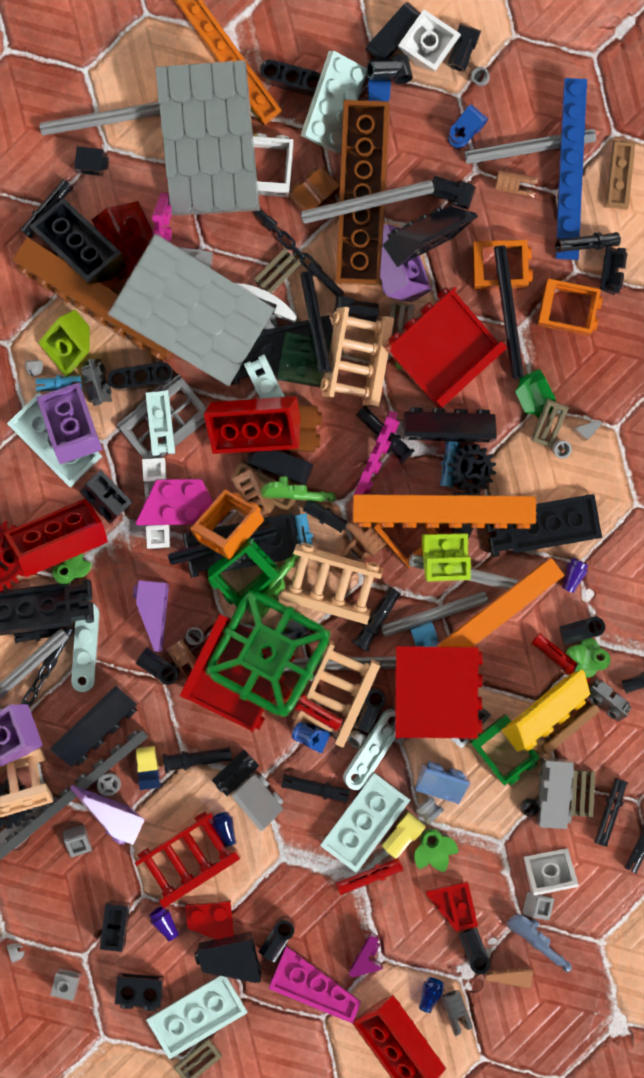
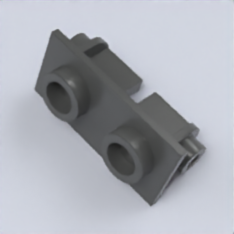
[81,359,113,406]
[588,679,632,722]

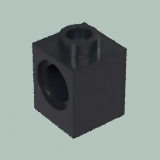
[74,146,109,176]

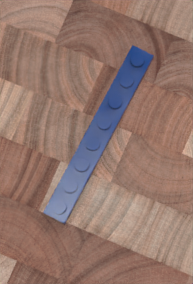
[555,78,587,260]

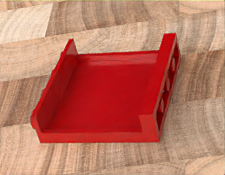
[385,287,507,408]
[179,614,296,733]
[395,645,483,739]

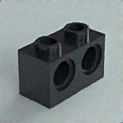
[79,470,132,524]
[100,900,130,952]
[115,973,164,1011]

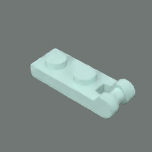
[244,355,284,399]
[146,390,175,456]

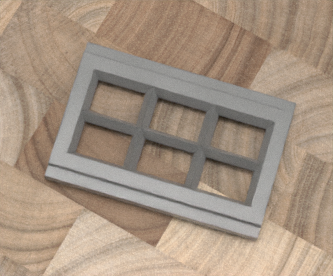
[117,375,207,459]

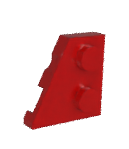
[425,881,478,932]
[186,900,234,940]

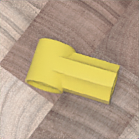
[381,811,426,858]

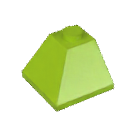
[38,309,90,377]

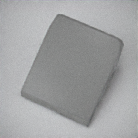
[572,420,602,441]
[63,825,92,857]
[523,892,555,920]

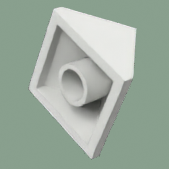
[398,10,461,72]
[524,848,579,895]

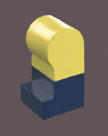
[136,746,162,790]

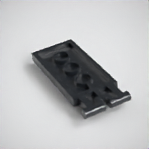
[231,315,333,385]
[485,494,602,557]
[182,513,298,578]
[0,579,94,636]

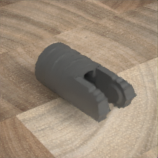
[441,990,473,1037]

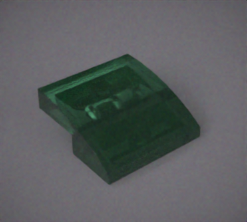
[277,332,330,388]

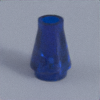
[212,812,237,847]
[419,977,445,1013]

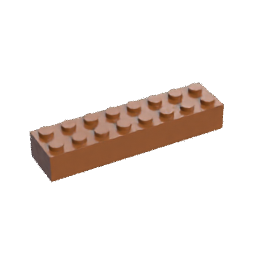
[336,100,390,286]
[12,238,174,362]

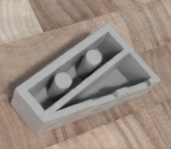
[537,757,574,829]

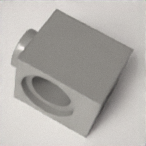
[51,968,81,1001]

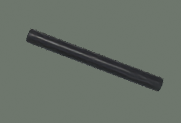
[494,245,524,379]

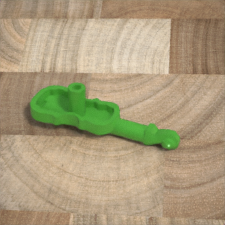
[261,477,336,502]
[247,551,300,618]

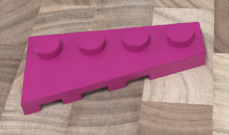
[354,410,400,495]
[269,945,361,1024]

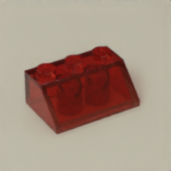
[91,201,154,280]

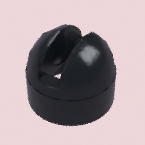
[520,798,539,817]

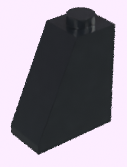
[195,932,262,983]

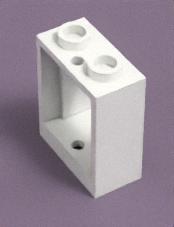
[253,133,294,197]

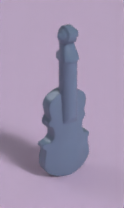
[507,914,572,972]

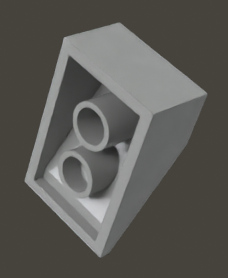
[232,773,284,832]

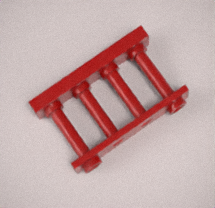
[134,811,241,908]

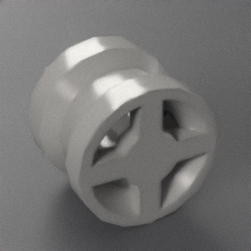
[97,772,121,796]
[415,796,444,825]

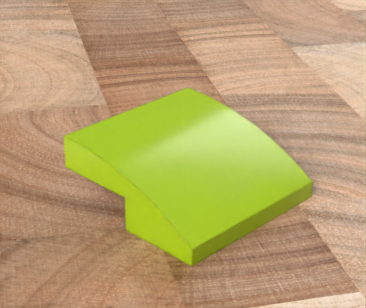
[422,533,471,581]

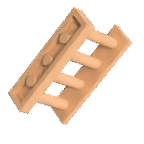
[320,307,394,407]
[280,543,383,624]
[291,640,380,747]
[0,748,53,817]

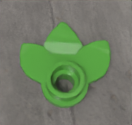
[52,553,92,584]
[566,638,611,678]
[414,829,458,872]

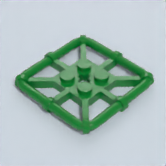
[205,590,331,717]

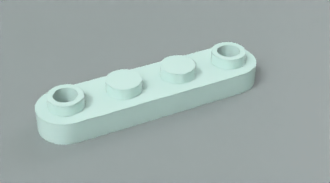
[71,604,100,692]
[343,709,395,790]

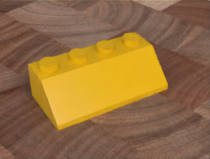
[501,669,590,752]

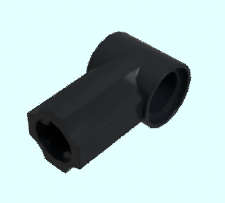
[447,23,481,72]
[366,54,413,84]
[428,175,476,209]
[334,296,379,322]
[559,617,605,645]
[136,648,180,685]
[353,687,386,733]
[258,916,295,963]
[458,927,490,975]

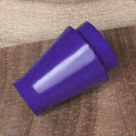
[562,558,588,593]
[149,906,179,941]

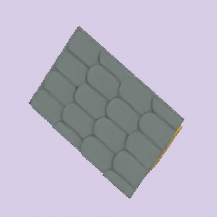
[156,60,260,216]
[109,234,275,386]

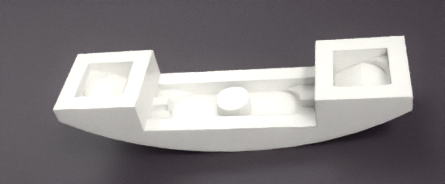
[235,283,297,323]
[142,458,170,549]

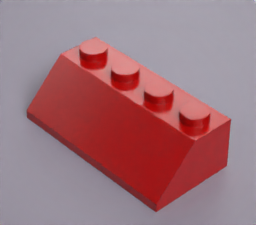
[204,396,301,454]
[4,499,108,578]
[353,995,447,1078]

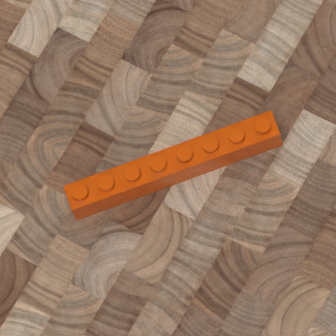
[353,495,536,529]

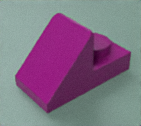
[348,932,384,977]

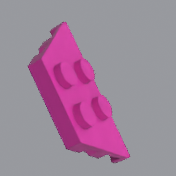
[153,193,172,243]
[135,479,223,525]

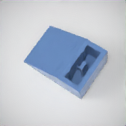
[415,761,470,804]

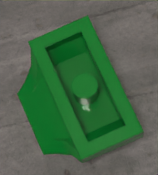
[515,369,556,419]

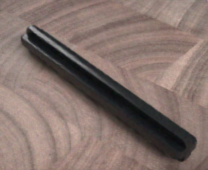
[300,271,331,374]
[168,524,277,565]

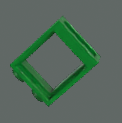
[208,537,280,607]
[469,714,540,786]

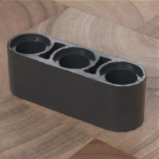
[365,1,421,60]
[260,59,321,97]
[108,362,174,391]
[245,450,314,486]

